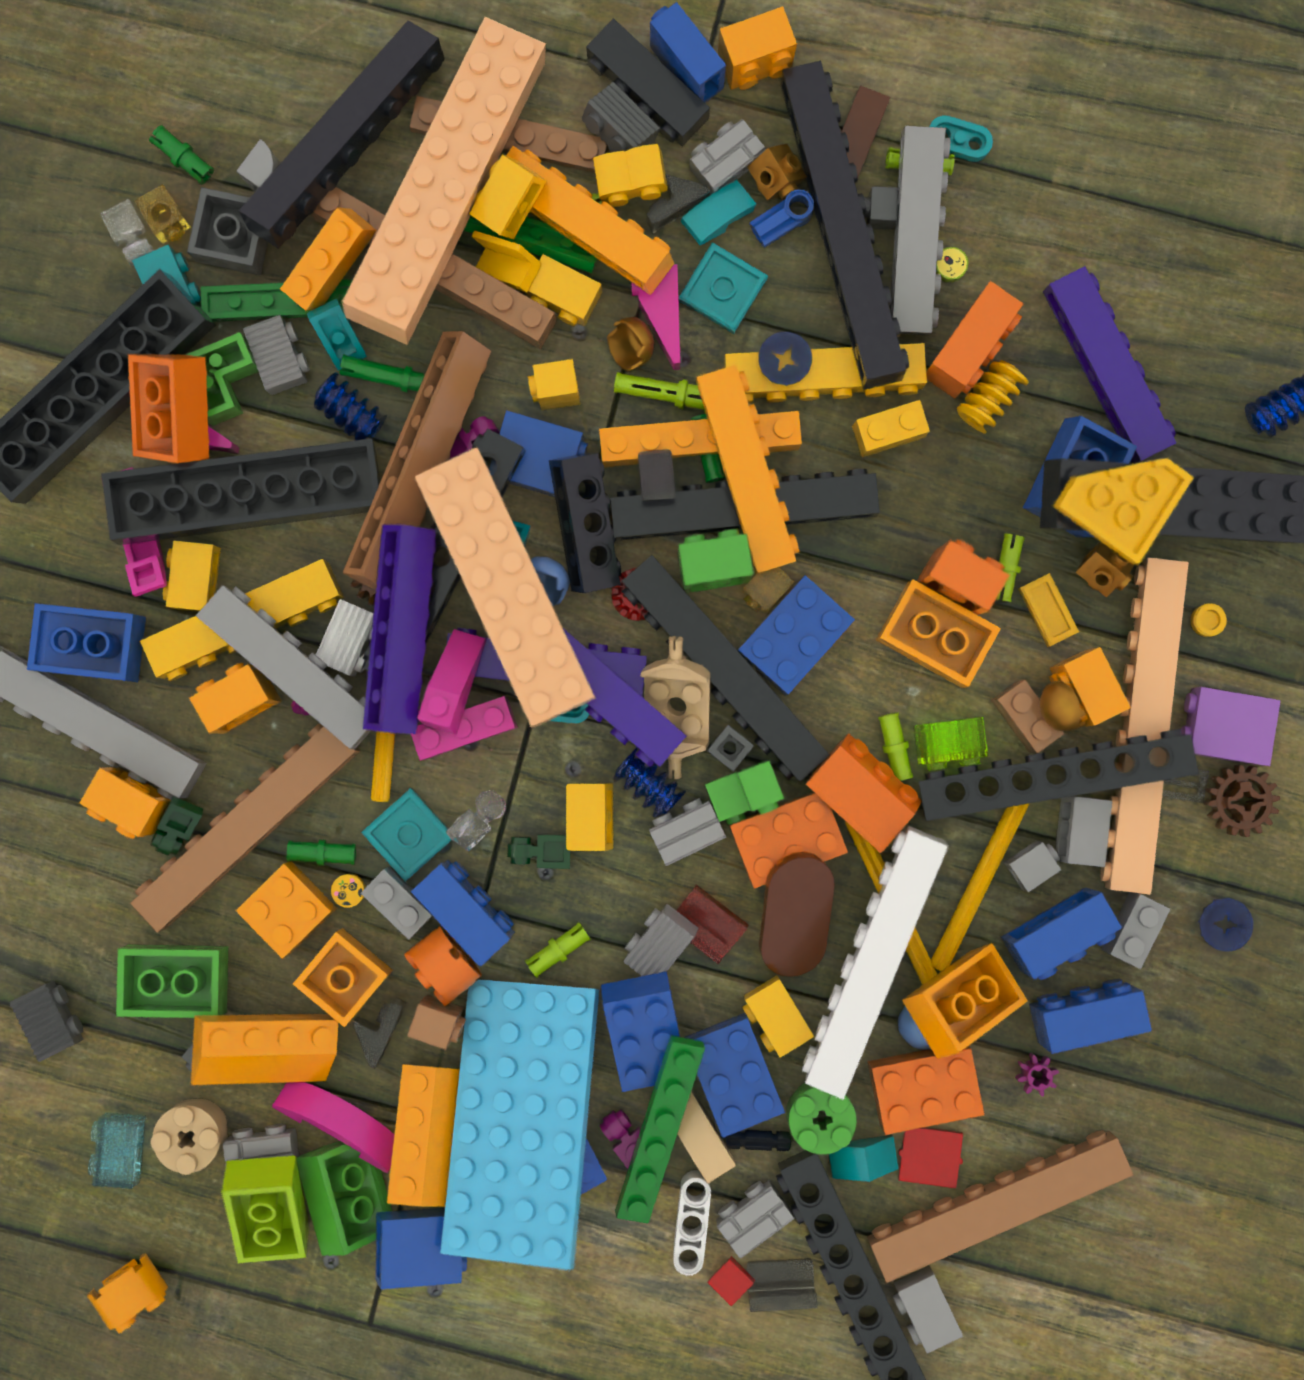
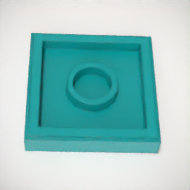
[678,242,768,334]
[361,788,456,882]

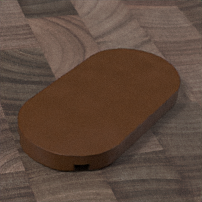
[759,852,835,977]

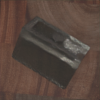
[746,1258,818,1312]

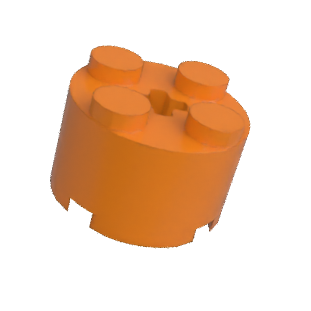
[404,925,482,1007]

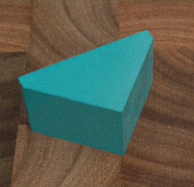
[829,1135,898,1182]

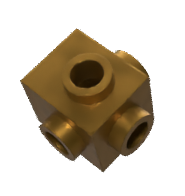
[747,143,807,201]
[1076,541,1134,597]

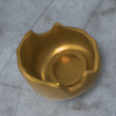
[607,317,654,371]
[1040,681,1086,731]

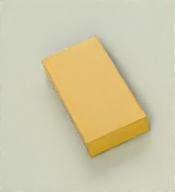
[1018,573,1079,647]

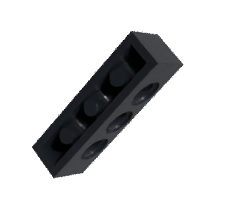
[549,453,621,593]

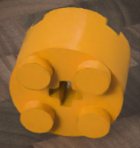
[87,1253,168,1334]

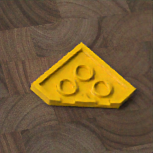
[1053,458,1194,564]

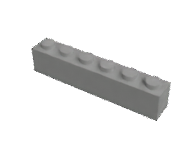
[890,126,950,335]
[196,585,371,750]

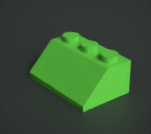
[296,1141,392,1255]

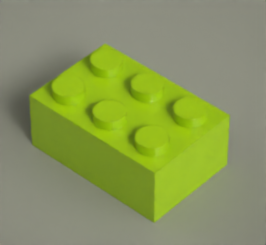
[222,1155,309,1263]

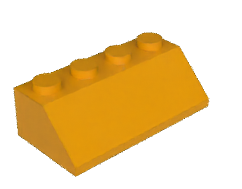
[191,1014,338,1085]
[387,1064,460,1207]

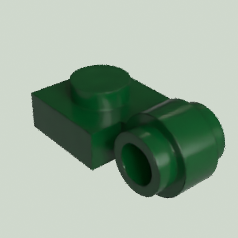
[150,796,204,856]
[507,834,570,869]

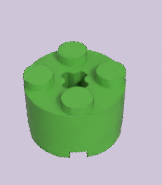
[786,1083,857,1155]

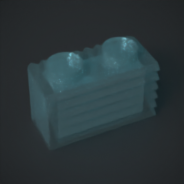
[88,1112,146,1189]

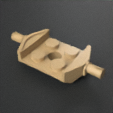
[641,636,710,779]

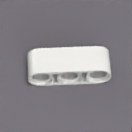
[673,1170,711,1276]

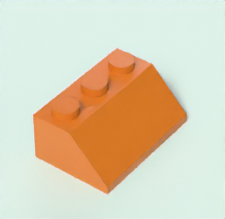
[128,354,209,463]
[806,733,922,853]

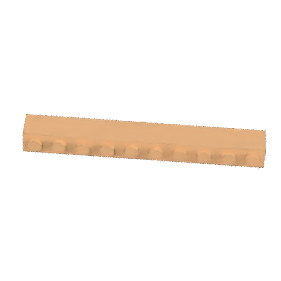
[1100,557,1189,895]

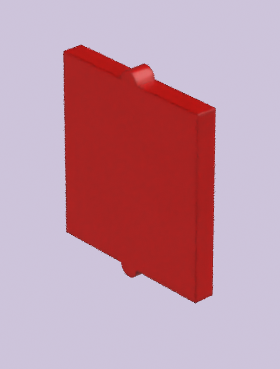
[898,1127,963,1188]

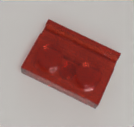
[676,884,749,964]

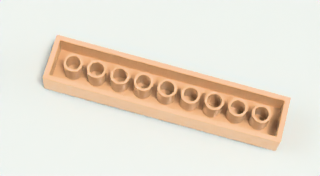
[342,17,546,345]

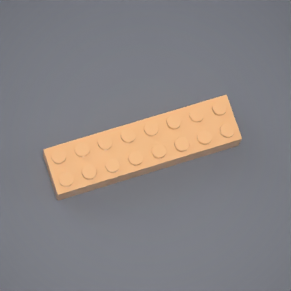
[414,447,596,728]

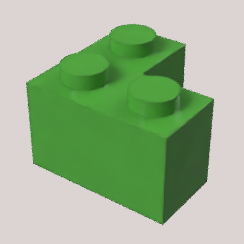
[186,332,259,426]
[704,760,784,825]

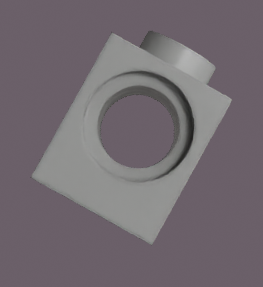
[1003,841,1061,892]

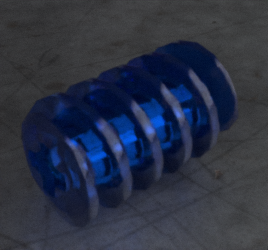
[314,372,387,441]
[1245,374,1304,438]
[613,747,686,818]

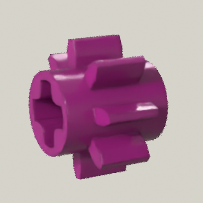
[1015,1053,1059,1097]

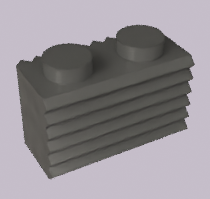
[582,82,661,152]
[10,981,84,1062]

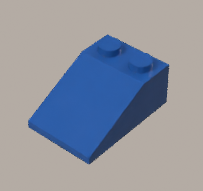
[27,603,146,682]

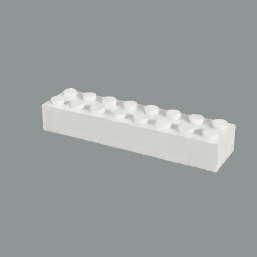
[802,825,948,1099]

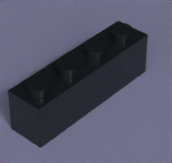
[586,18,710,147]

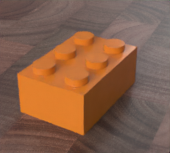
[926,281,1024,399]
[917,539,1010,615]
[729,791,848,889]
[867,1046,984,1135]

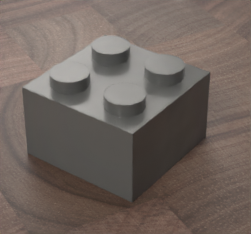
[187,187,268,276]

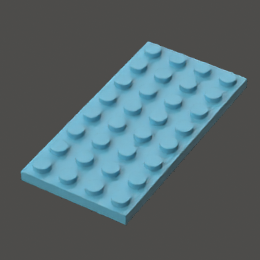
[440,979,599,1270]

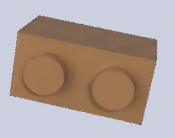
[991,680,1064,754]
[407,995,466,1050]

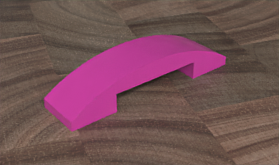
[122,467,167,597]
[272,1082,395,1174]

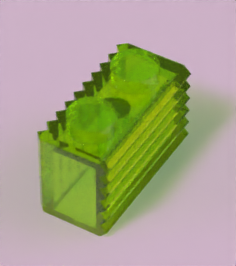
[913,717,988,771]

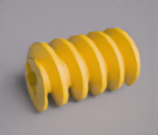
[957,360,1029,434]

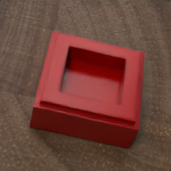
[707,1256,755,1307]

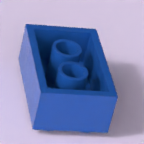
[1023,416,1137,537]
[738,575,855,696]
[411,860,515,967]
[1001,887,1122,980]
[601,971,680,1092]
[1029,979,1152,1054]
[684,1013,785,1138]

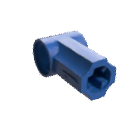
[749,190,814,248]

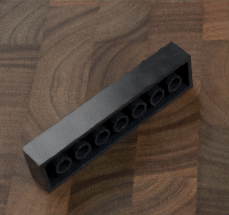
[0,269,216,504]
[101,438,380,545]
[1040,459,1304,543]

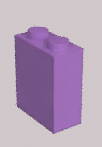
[1181,687,1281,766]

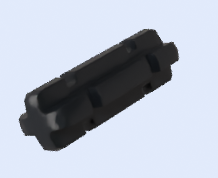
[726,1130,791,1151]

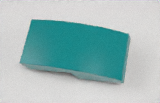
[681,180,756,245]

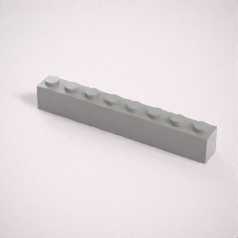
[0,646,207,799]

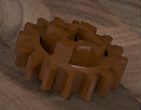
[1204,765,1280,837]

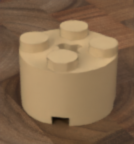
[151,1099,228,1175]

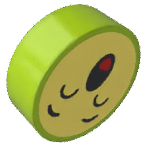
[936,247,968,282]

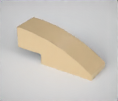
[678,1090,736,1184]

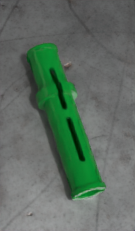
[339,354,426,393]

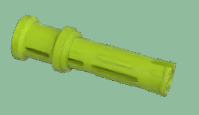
[614,372,706,414]

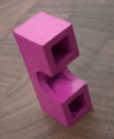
[411,696,518,760]

